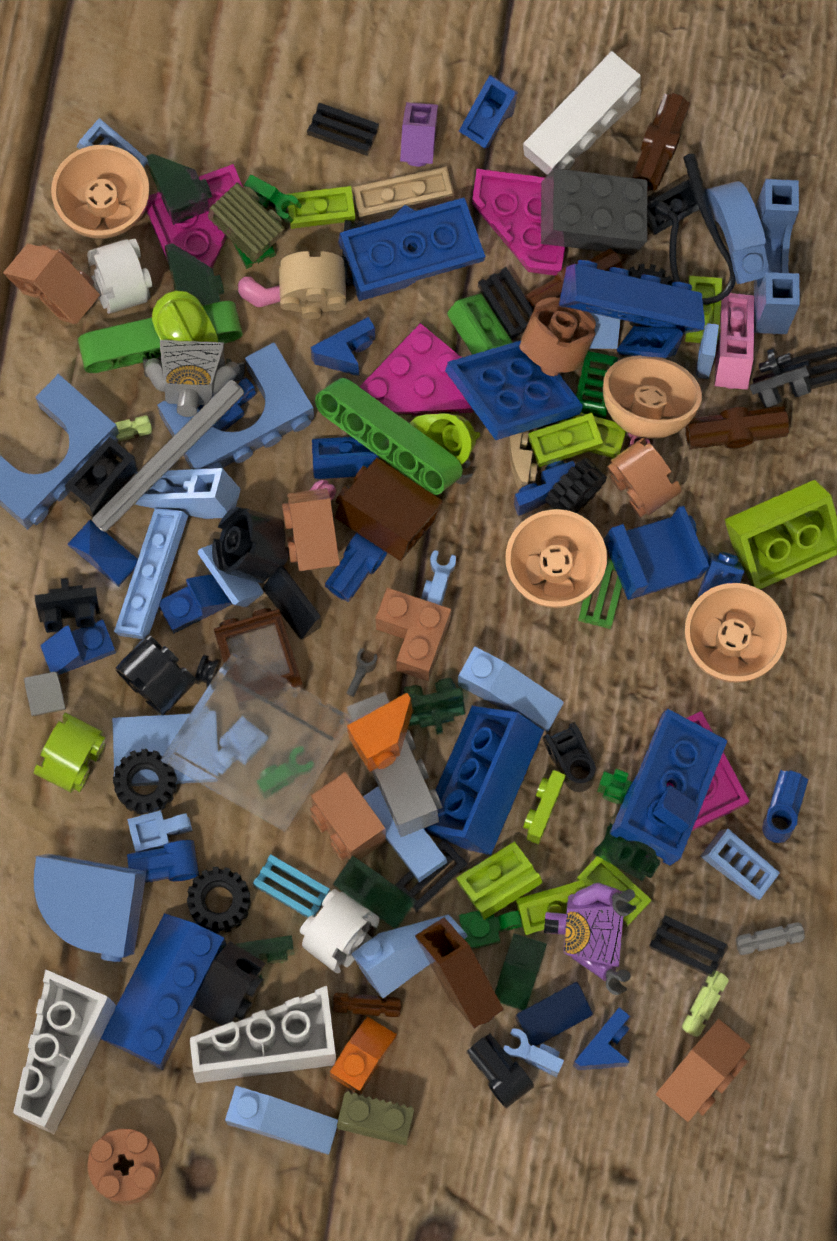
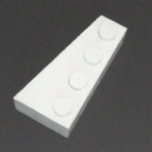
[523,51,641,175]
[13,970,116,1134]
[190,986,336,1083]

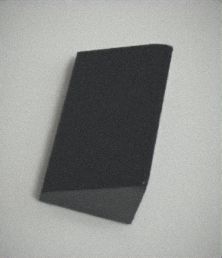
[647,174,699,235]
[263,566,322,640]

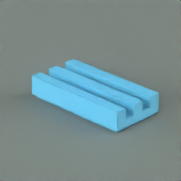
[252,854,330,918]

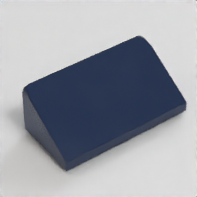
[515,982,593,1046]

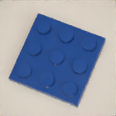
[445,340,583,440]

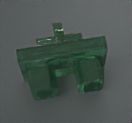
[404,678,465,735]
[593,823,660,881]

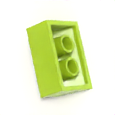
[724,480,837,589]

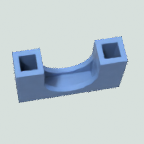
[754,179,800,334]
[157,342,314,469]
[0,374,119,530]

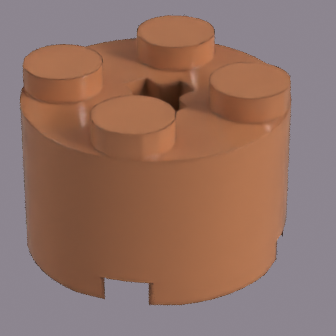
[519,297,596,376]
[607,438,682,518]
[88,1129,163,1205]

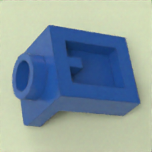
[698,551,744,597]

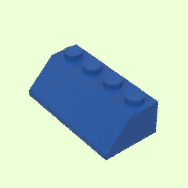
[559,260,705,334]
[423,706,544,855]
[101,913,227,1070]

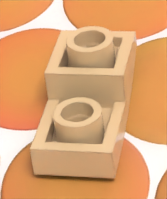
[509,430,538,489]

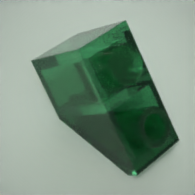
[333,856,416,929]

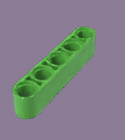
[78,301,243,373]
[315,378,463,495]

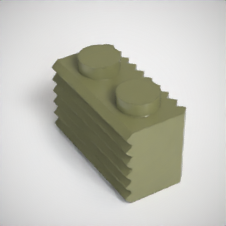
[208,182,285,262]
[337,1091,414,1146]

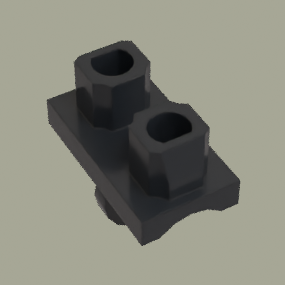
[749,348,812,408]
[34,577,100,633]

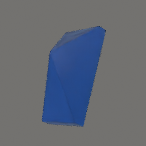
[616,326,683,358]
[68,520,138,587]

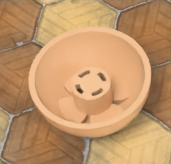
[51,145,149,239]
[603,355,702,439]
[505,509,607,608]
[685,583,787,683]

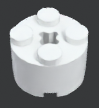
[87,239,152,314]
[300,889,379,973]

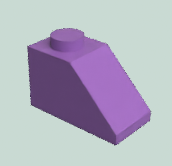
[400,102,438,167]

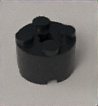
[212,507,289,583]
[115,634,197,716]

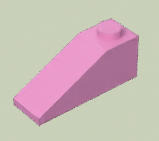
[715,293,754,390]

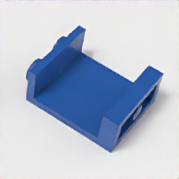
[603,506,709,600]

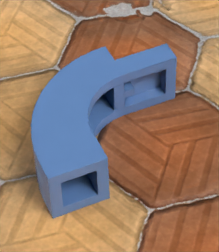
[704,181,770,284]

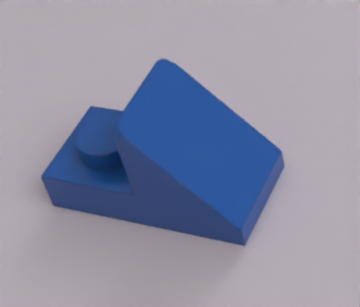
[459,75,518,148]
[311,317,375,376]
[159,574,232,634]
[40,620,116,675]
[573,1007,630,1070]

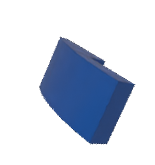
[514,461,575,516]

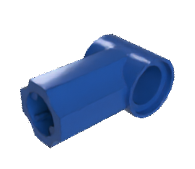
[325,533,387,602]
[762,770,809,843]
[127,840,199,883]

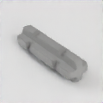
[736,922,805,955]

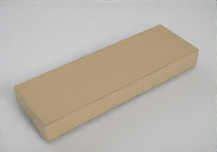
[352,166,455,221]

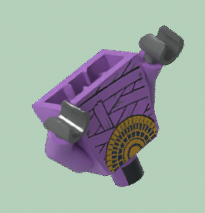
[544,883,636,995]

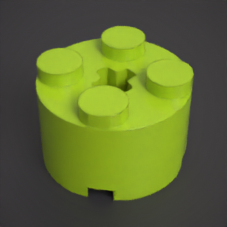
[33,712,106,793]

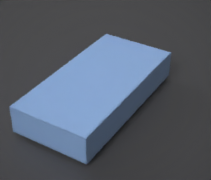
[696,323,719,379]

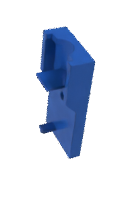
[338,197,486,301]
[610,709,728,866]

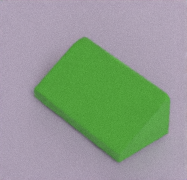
[447,293,513,355]

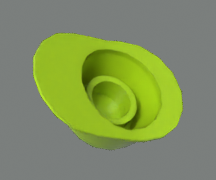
[152,291,218,342]
[409,414,480,465]

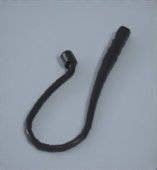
[655,154,736,305]

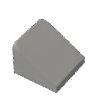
[24,672,66,716]

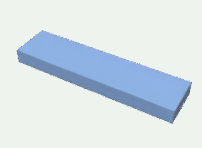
[114,508,188,639]

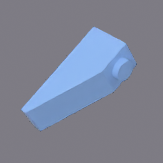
[134,468,241,519]
[458,646,564,732]
[351,914,468,998]
[225,1086,338,1155]

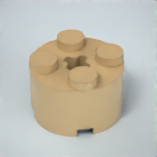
[279,251,346,319]

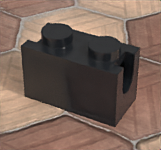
[65,437,138,518]
[192,941,266,1026]

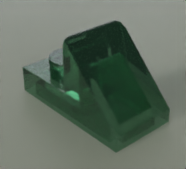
[495,933,547,1011]
[222,935,295,987]

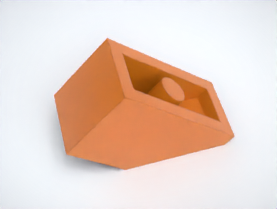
[347,693,413,772]
[330,1016,397,1095]

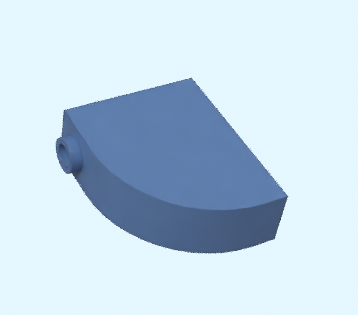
[34,853,147,962]

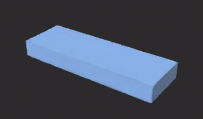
[363,787,447,882]

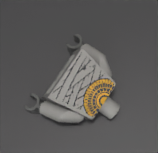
[143,340,246,417]

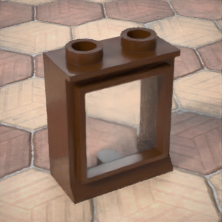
[214,608,304,713]

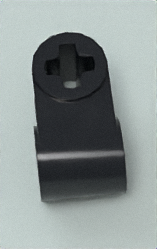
[542,722,596,792]

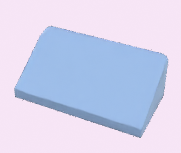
[198,544,264,607]

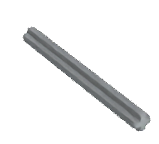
[92,380,244,532]

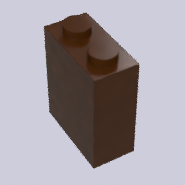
[334,458,443,561]
[415,917,504,1029]

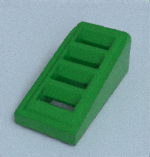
[576,351,618,419]

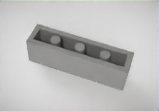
[347,692,442,837]

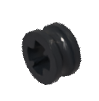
[195,654,221,689]

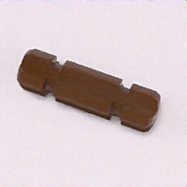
[332,992,402,1017]

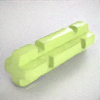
[115,415,152,442]
[682,971,729,1037]

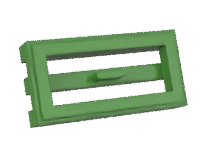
[578,558,622,629]

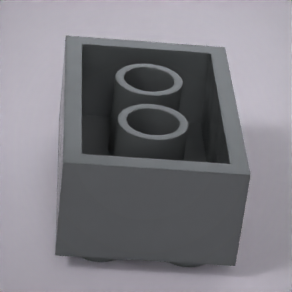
[541,168,647,255]

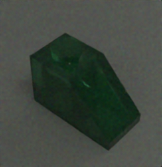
[146,154,212,225]
[164,243,224,306]

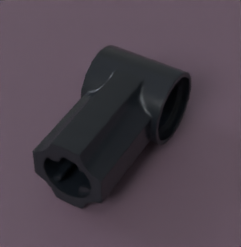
[466,1033,534,1109]

